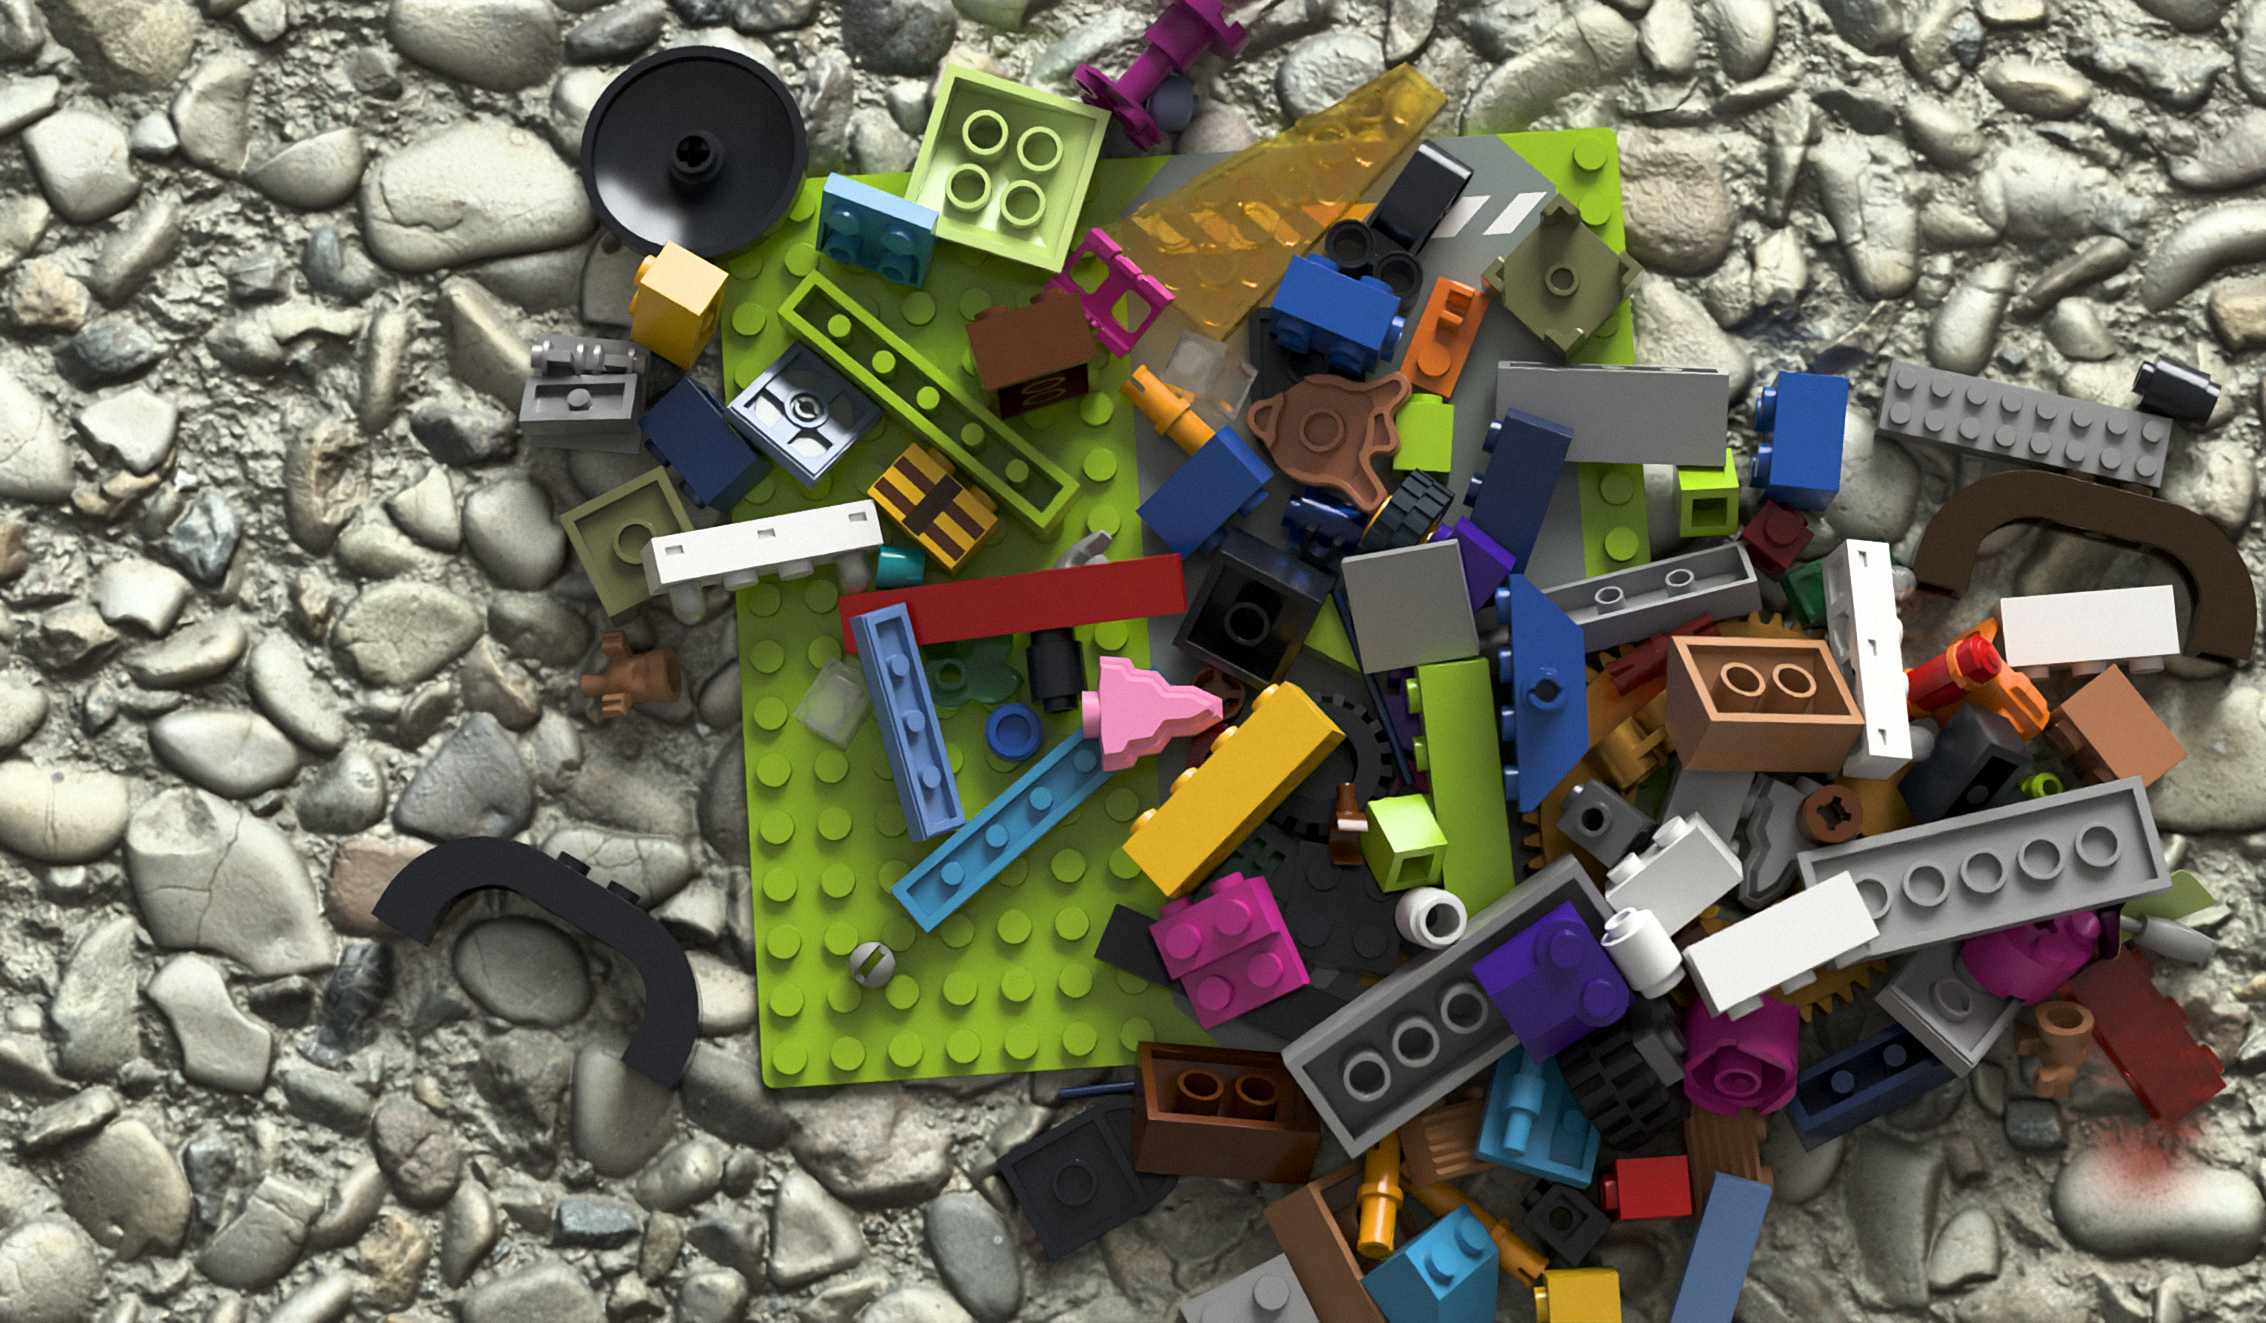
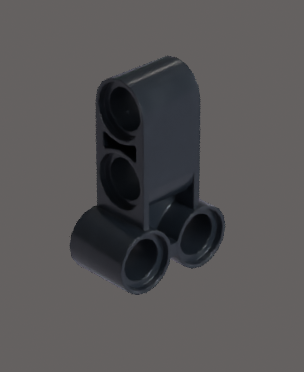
[1323,139,1475,314]

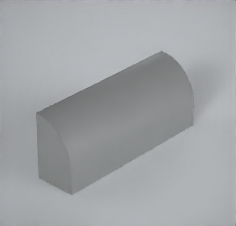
[1496,361,1729,466]

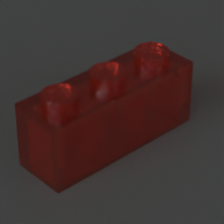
[2058,943,2227,1130]

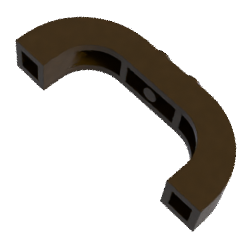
[1903,469,2257,670]

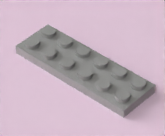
[1795,775,2173,971]

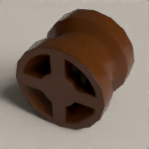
[1189,665,1246,724]
[1796,785,1863,848]

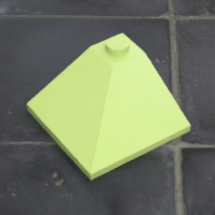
[904,62,1112,275]

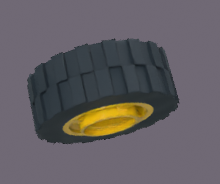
[1352,468,1456,556]

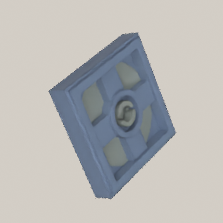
[723,339,885,489]

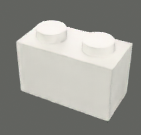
[1605,811,1743,938]

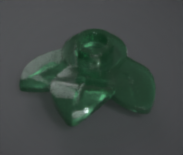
[922,634,1025,708]

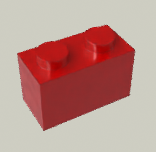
[1597,1155,1692,1224]

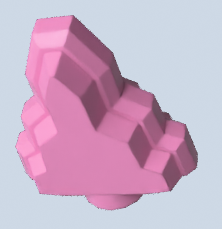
[1082,656,1223,773]

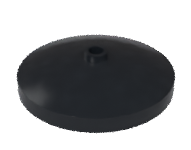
[580,45,809,265]

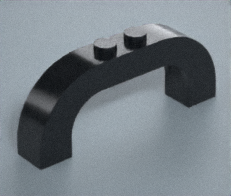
[371,836,704,1093]

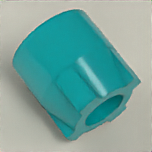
[875,544,926,590]

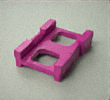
[1043,227,1176,359]

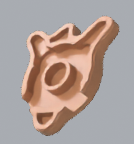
[1246,372,1413,515]

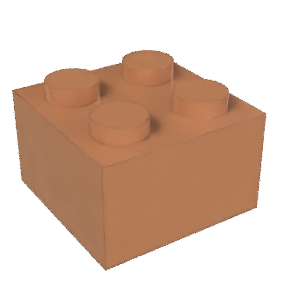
[2043,663,2188,789]

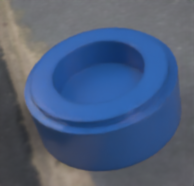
[985,703,1043,763]

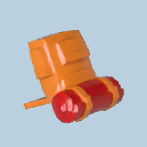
[1903,616,2050,744]

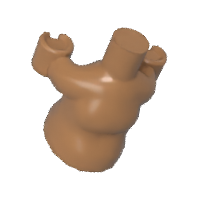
[581,630,681,718]
[2014,1000,2094,1099]

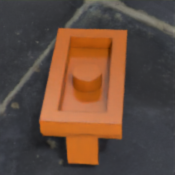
[1399,276,1492,403]

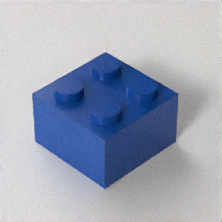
[1748,371,1849,512]

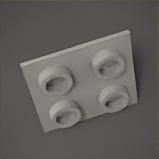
[526,333,651,456]

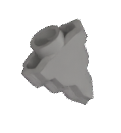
[1736,772,1858,912]

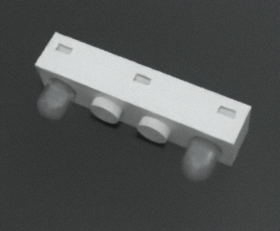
[640,499,884,625]
[1821,539,1935,780]

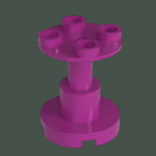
[1072,0,1250,153]

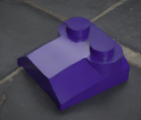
[1470,900,1637,1065]

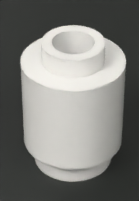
[1395,886,1467,949]
[1601,907,1685,999]

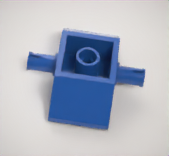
[1495,574,1589,812]

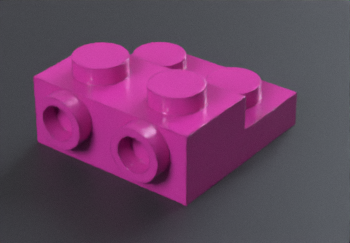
[1148,871,1311,1031]

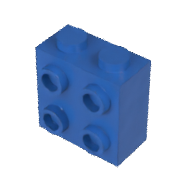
[1269,254,1406,376]

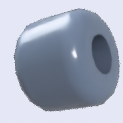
[1141,75,1199,133]

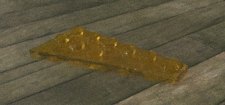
[1100,62,1448,348]

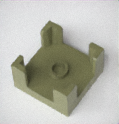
[1481,192,1644,363]
[559,465,695,628]

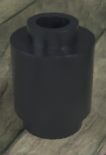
[2131,354,2222,427]
[1025,627,1088,714]

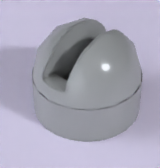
[849,941,896,989]

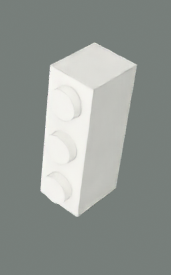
[1991,585,2180,683]
[1681,870,1880,1021]

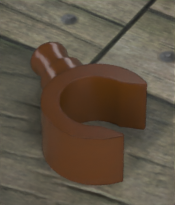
[1328,783,1368,865]

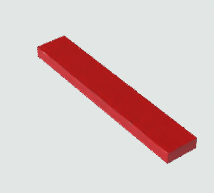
[838,553,1188,654]

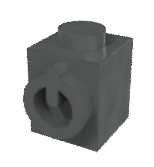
[1555,779,1659,869]

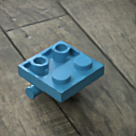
[815,172,941,289]
[1473,1046,1601,1189]

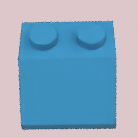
[1360,1202,1499,1323]

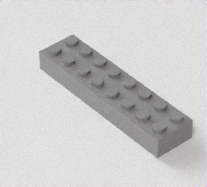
[1874,359,2173,494]
[1474,540,1763,677]

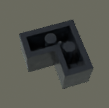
[1896,701,2034,825]

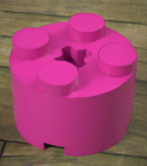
[1960,911,2102,1005]
[1680,994,1800,1116]

